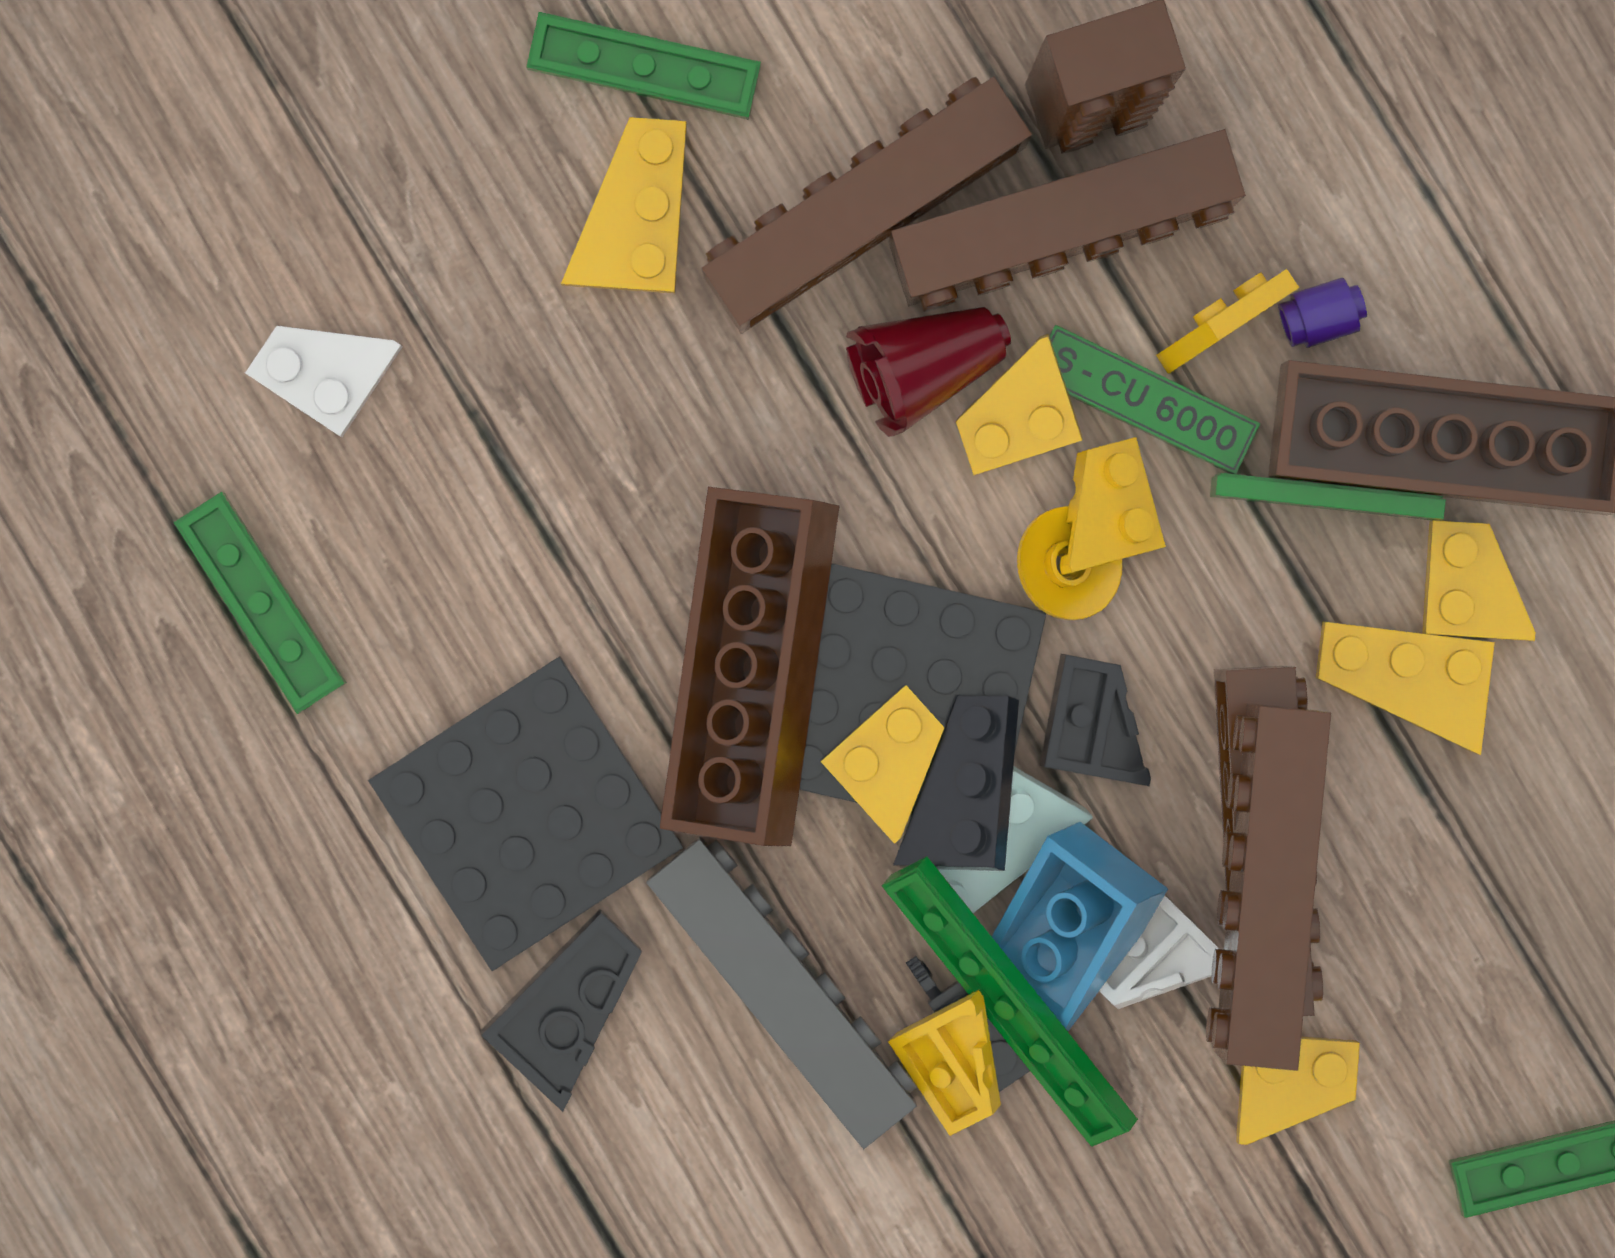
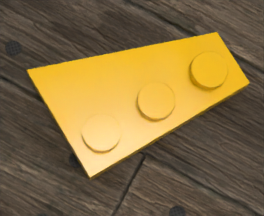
[561,117,687,294]
[1316,622,1495,755]

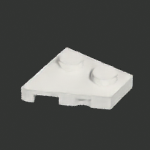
[245,326,403,437]
[1099,896,1219,1009]

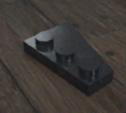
[893,696,1019,871]
[480,909,642,1112]

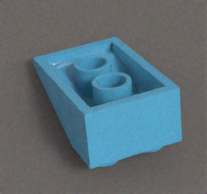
[992,822,1168,1031]

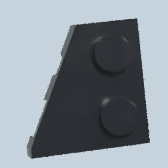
[1039,654,1151,786]

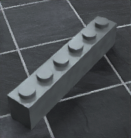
[646,836,918,1150]

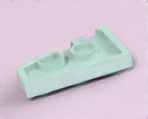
[938,766,1093,913]

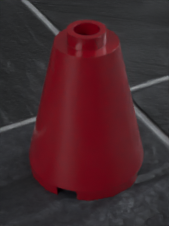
[846,307,1011,437]

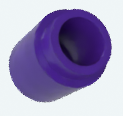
[1278,277,1367,348]

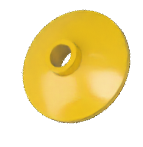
[1017,506,1122,620]

